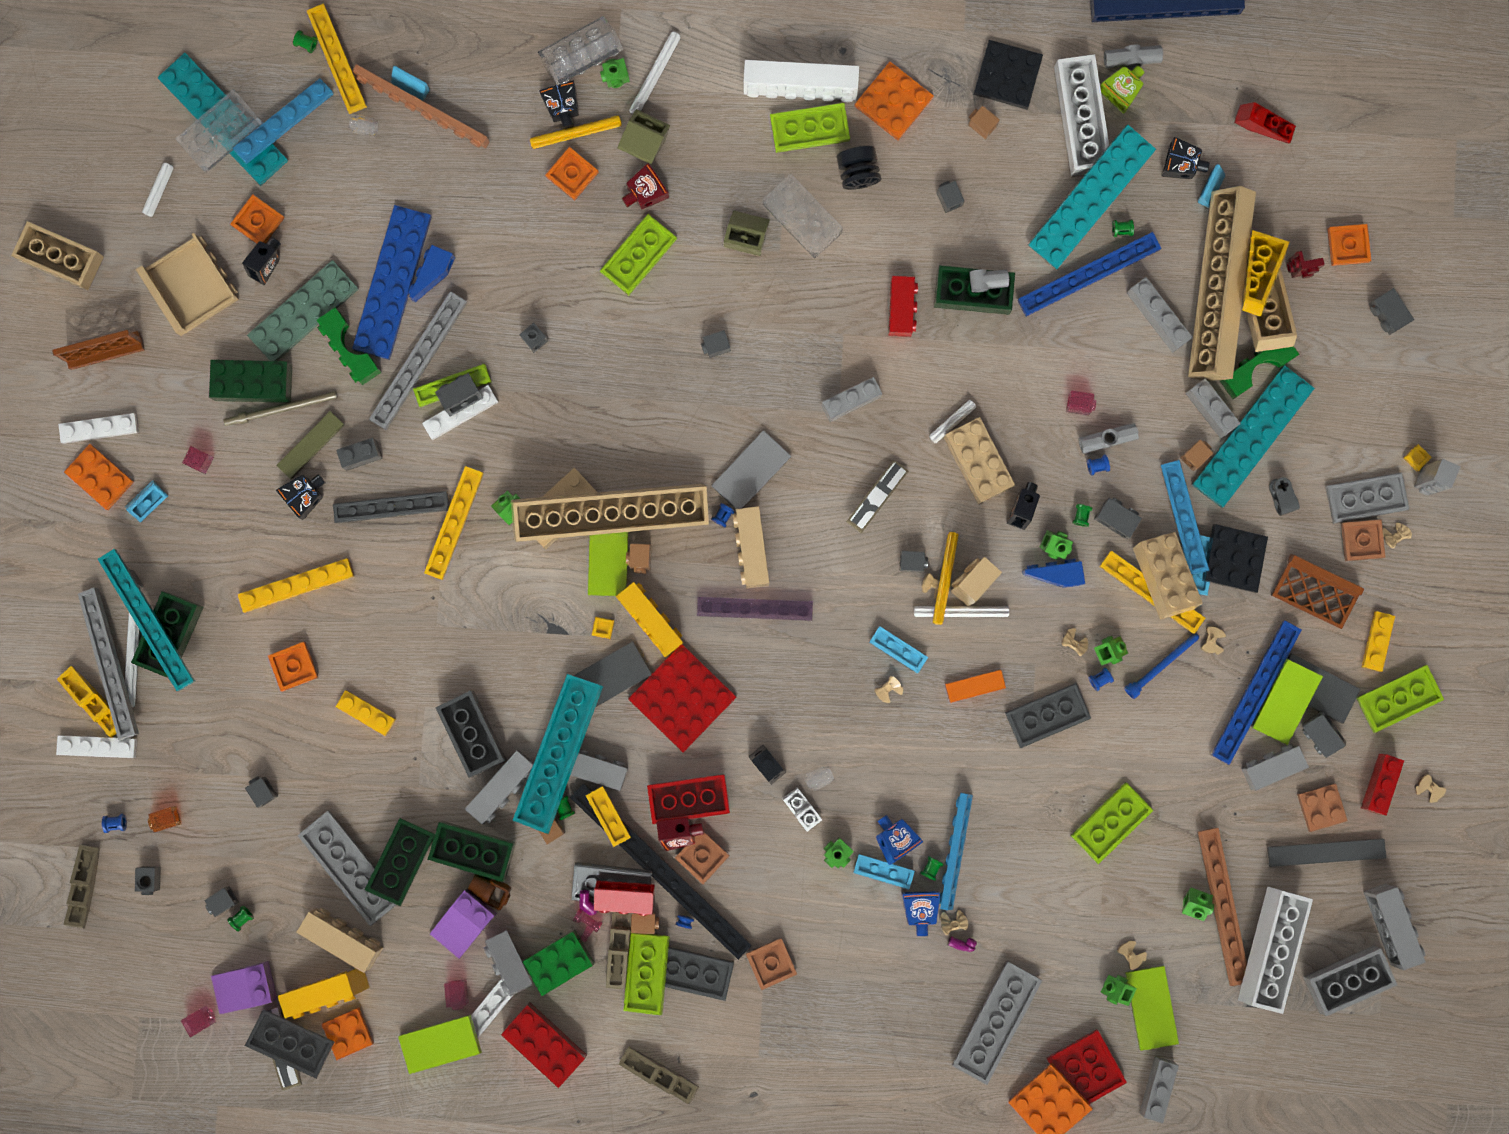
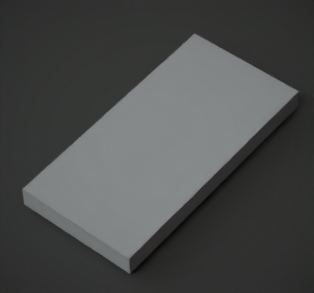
[711,430,791,509]
[1325,472,1410,524]

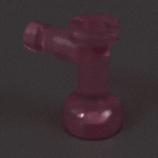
[572,908,603,942]

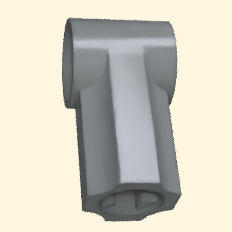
[969,269,1009,292]

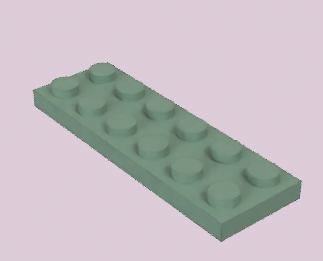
[247,260,359,361]

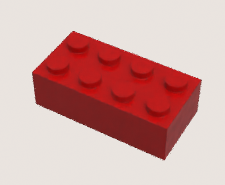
[647,774,730,824]
[501,1002,587,1088]

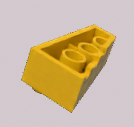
[1242,230,1289,316]
[616,582,683,657]
[278,968,370,1019]

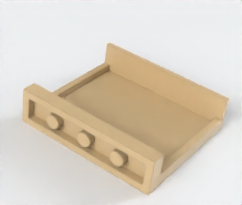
[135,233,239,336]

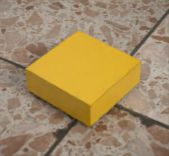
[1403,444,1432,471]
[592,617,614,639]

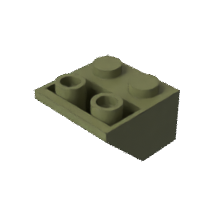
[617,109,670,164]
[724,210,770,256]

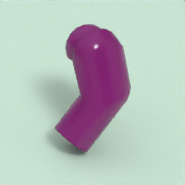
[579,890,597,915]
[948,936,977,952]

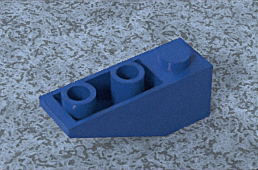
[409,245,455,302]
[1022,558,1085,588]

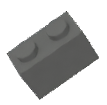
[1369,288,1414,335]
[435,373,483,417]
[336,438,383,471]
[1094,498,1142,540]
[1302,710,1346,758]

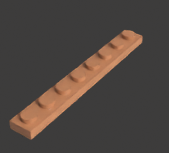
[352,64,489,148]
[1198,828,1247,986]

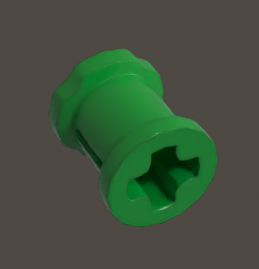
[293,30,318,53]
[1112,219,1134,237]
[1072,504,1093,527]
[557,796,576,820]
[920,856,944,881]
[227,906,254,932]

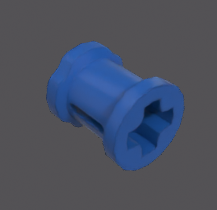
[1087,455,1110,476]
[711,503,735,528]
[1088,667,1114,692]
[102,814,127,833]

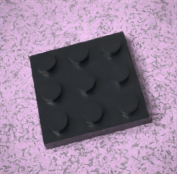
[973,40,1043,110]
[1202,524,1268,593]

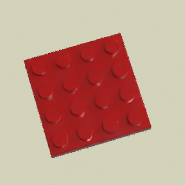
[628,644,737,753]

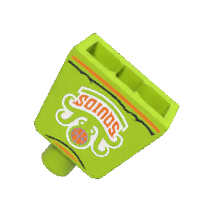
[1100,66,1144,114]

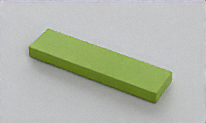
[413,364,491,407]

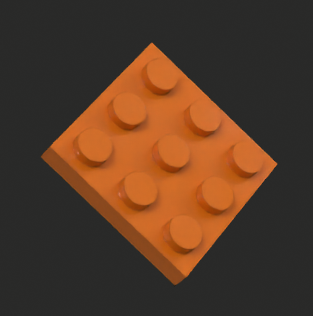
[854,62,934,141]
[1008,1063,1093,1134]

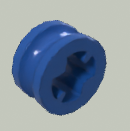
[675,915,694,929]

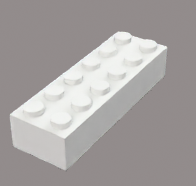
[1054,54,1109,176]
[744,60,859,102]
[1238,887,1313,1014]

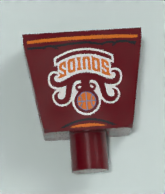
[621,163,669,210]
[656,818,704,851]

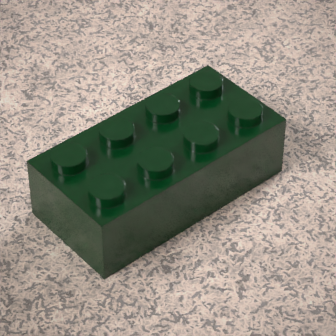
[934,265,1015,315]
[209,360,293,403]
[131,591,204,678]
[364,818,435,907]
[427,821,516,882]

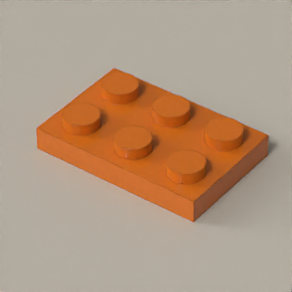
[64,444,134,510]

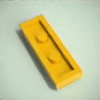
[1362,611,1395,672]
[335,690,396,736]
[586,786,631,847]

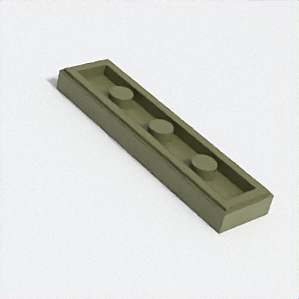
[276,411,345,479]

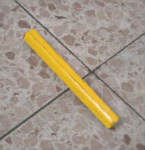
[530,115,622,149]
[932,532,959,625]

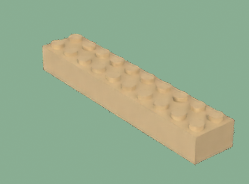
[1188,186,1256,381]
[511,484,709,542]

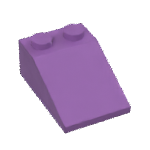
[430,888,497,959]
[211,961,277,1014]

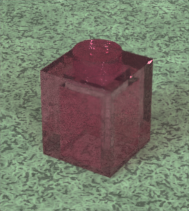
[1066,390,1097,416]
[182,446,214,474]
[444,979,469,1010]
[181,1006,216,1038]

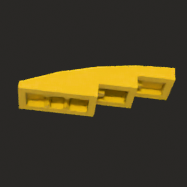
[57,666,116,737]

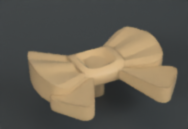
[1382,523,1412,548]
[921,573,940,600]
[1201,627,1226,655]
[1061,628,1088,656]
[874,676,903,703]
[1415,774,1446,803]
[940,910,968,935]
[1117,941,1147,970]

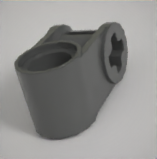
[1269,477,1300,516]

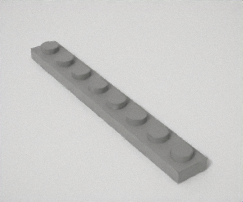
[369,291,467,430]
[78,587,139,740]

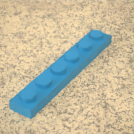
[233,78,333,164]
[1161,460,1210,575]
[939,793,973,910]

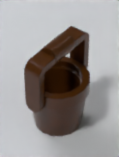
[468,874,511,910]

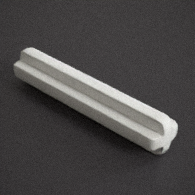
[142,163,173,217]
[929,400,976,443]

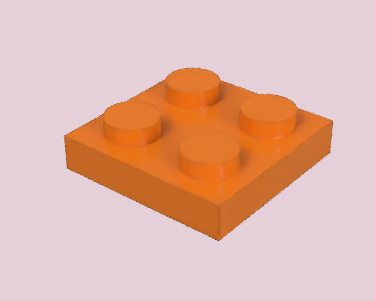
[545,147,599,201]
[230,194,285,244]
[1328,224,1371,266]
[268,642,319,692]
[322,1007,374,1061]

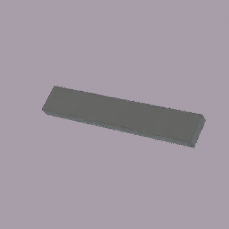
[333,491,449,523]
[1267,838,1386,867]

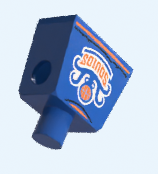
[876,815,923,865]
[901,891,940,936]

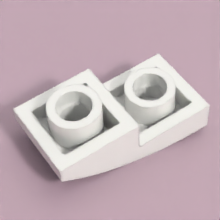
[782,787,822,832]

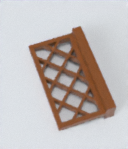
[52,330,145,370]
[1271,554,1364,629]

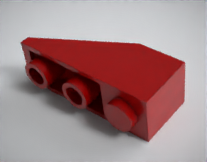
[1234,102,1296,144]

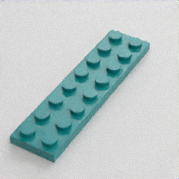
[157,53,288,186]
[1028,125,1156,269]
[1192,365,1315,508]
[513,674,603,834]

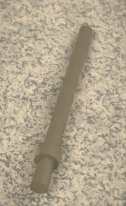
[223,391,337,426]

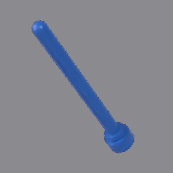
[1124,633,1199,699]

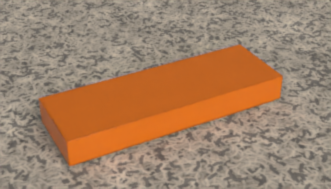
[945,670,1006,703]

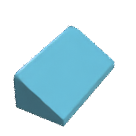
[391,66,430,101]
[1198,164,1225,208]
[125,480,168,523]

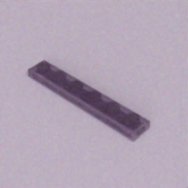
[697,597,813,621]

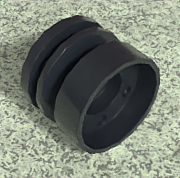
[836,146,882,190]

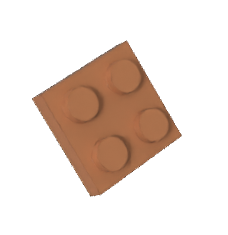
[1341,520,1386,561]
[1297,784,1348,832]
[675,832,730,884]
[746,938,797,990]

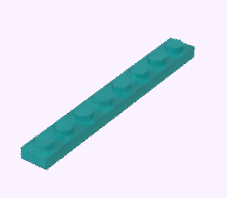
[98,549,195,691]

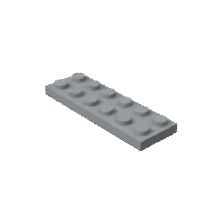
[297,810,396,926]
[952,961,1042,1085]

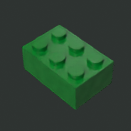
[522,930,594,996]

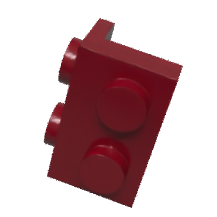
[1287,250,1325,279]

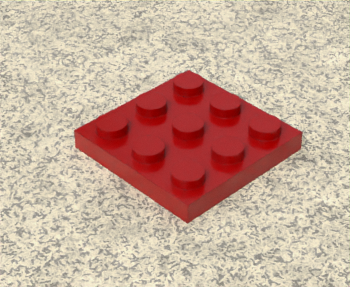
[1046,1029,1127,1104]

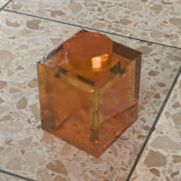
[148,806,182,833]

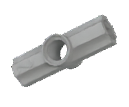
[1104,44,1163,69]
[1078,423,1139,454]

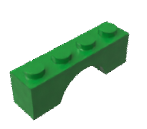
[317,307,381,385]
[1220,347,1300,400]

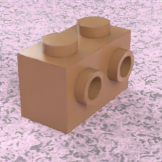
[626,544,652,574]

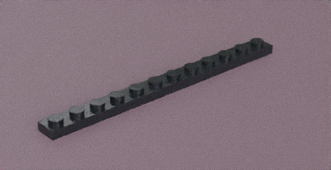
[570,784,752,960]

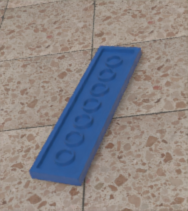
[352,205,432,360]

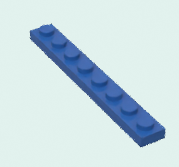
[1017,232,1162,317]
[1211,620,1302,765]

